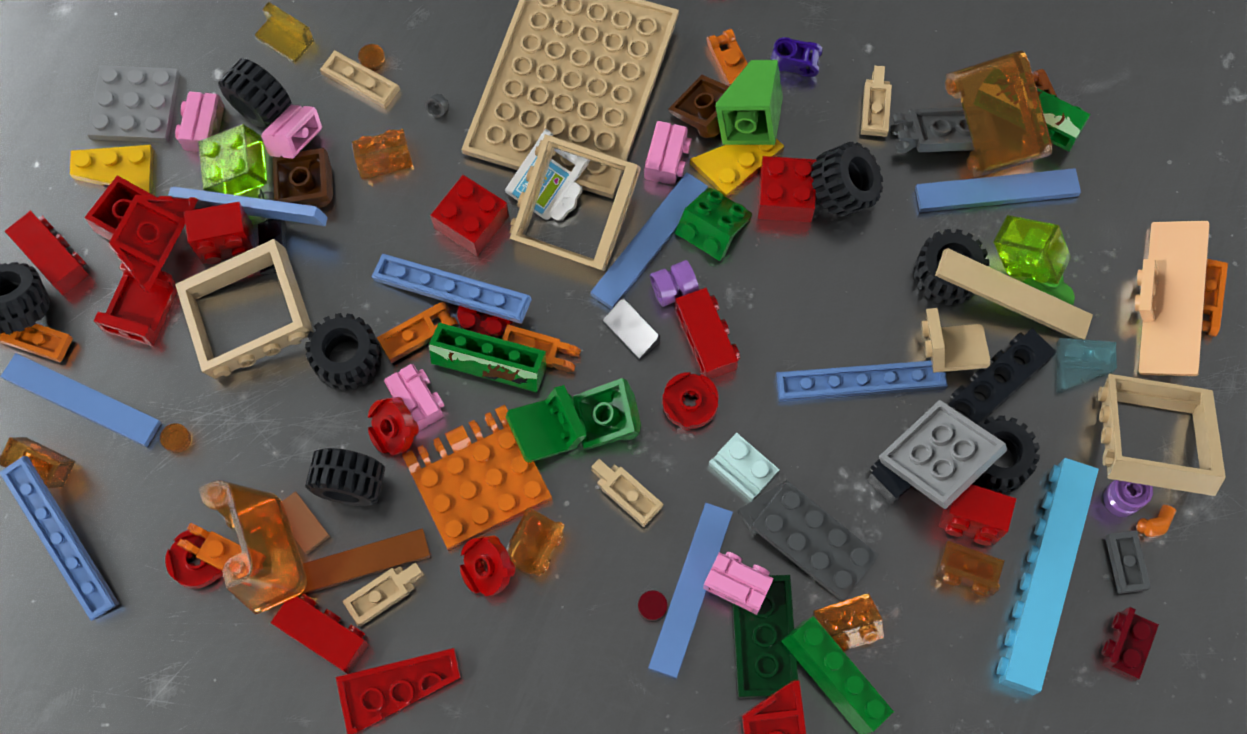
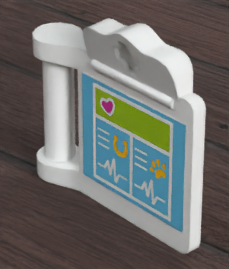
[505,129,590,221]

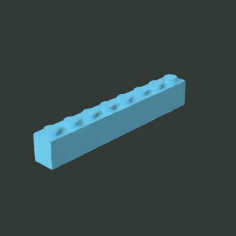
[997,458,1099,696]

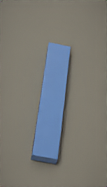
[915,168,1081,213]
[590,172,708,310]
[168,186,328,226]
[372,253,532,324]
[0,353,162,447]
[776,361,948,402]
[0,456,119,621]
[648,502,733,679]

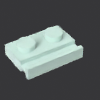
[709,433,780,502]

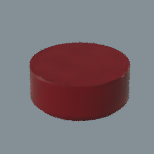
[638,590,668,622]

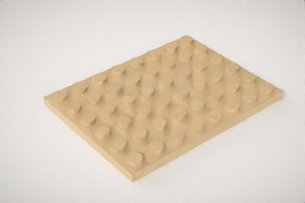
[461,0,679,199]

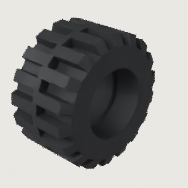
[218,58,292,129]
[811,142,883,217]
[914,229,989,305]
[0,262,50,334]
[305,313,381,390]
[975,415,1040,494]
[305,448,385,506]

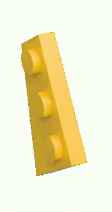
[689,138,784,198]
[70,145,154,195]

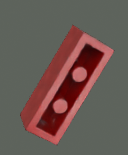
[4,210,89,296]
[675,287,740,380]
[270,592,369,674]

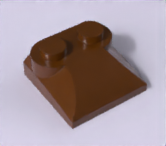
[668,75,729,138]
[272,148,333,207]

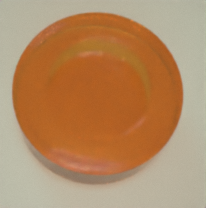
[358,44,385,71]
[160,423,191,453]

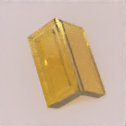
[255,2,314,63]

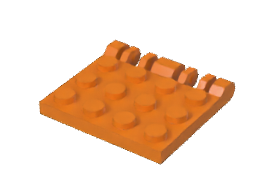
[402,404,552,551]

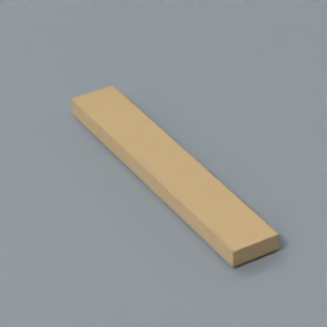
[935,248,1093,341]

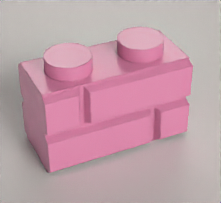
[175,91,225,153]
[261,105,322,159]
[644,121,692,186]
[384,364,445,432]
[703,552,774,615]

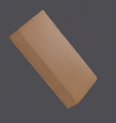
[272,491,330,555]

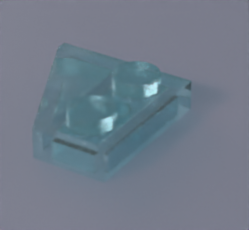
[1057,338,1117,392]

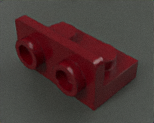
[1101,607,1159,681]

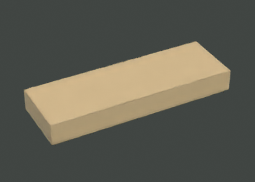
[320,50,400,109]

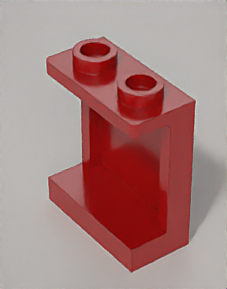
[94,263,177,346]

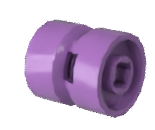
[650,260,699,307]
[1103,480,1153,517]

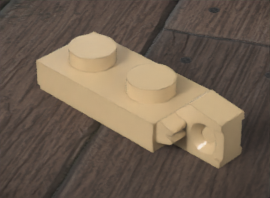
[860,66,892,137]
[591,459,664,527]
[342,562,424,627]

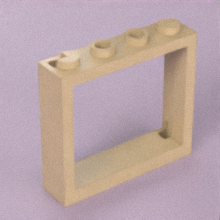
[509,134,641,272]
[175,239,314,379]
[1098,374,1226,496]

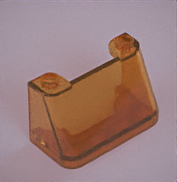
[945,50,1052,178]
[198,480,307,615]

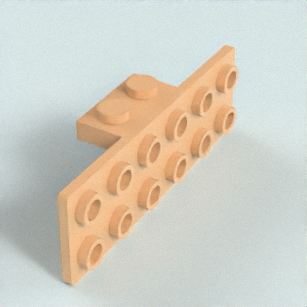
[1135,221,1210,376]

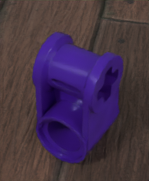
[770,37,823,77]

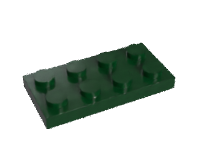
[732,575,798,698]

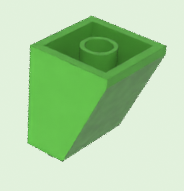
[715,60,783,145]

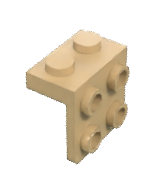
[921,308,990,373]

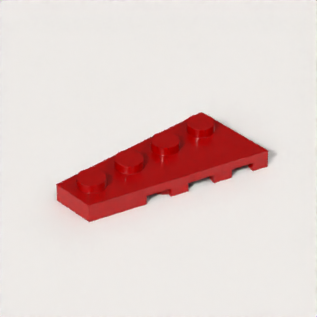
[335,648,461,734]

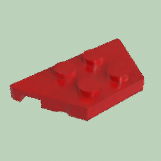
[108,195,199,293]
[741,680,806,734]

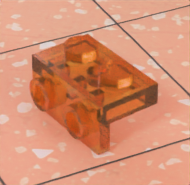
[352,129,413,179]
[506,508,565,577]
[936,541,1005,597]
[813,593,884,652]

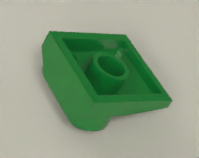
[573,378,641,450]

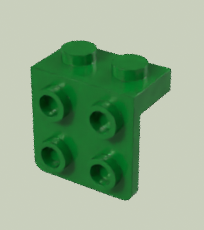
[675,188,752,261]
[506,385,587,462]

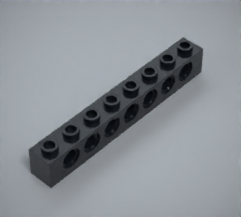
[867,328,1057,505]

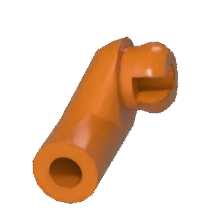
[1136,505,1176,537]

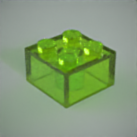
[198,124,267,195]
[993,215,1071,284]

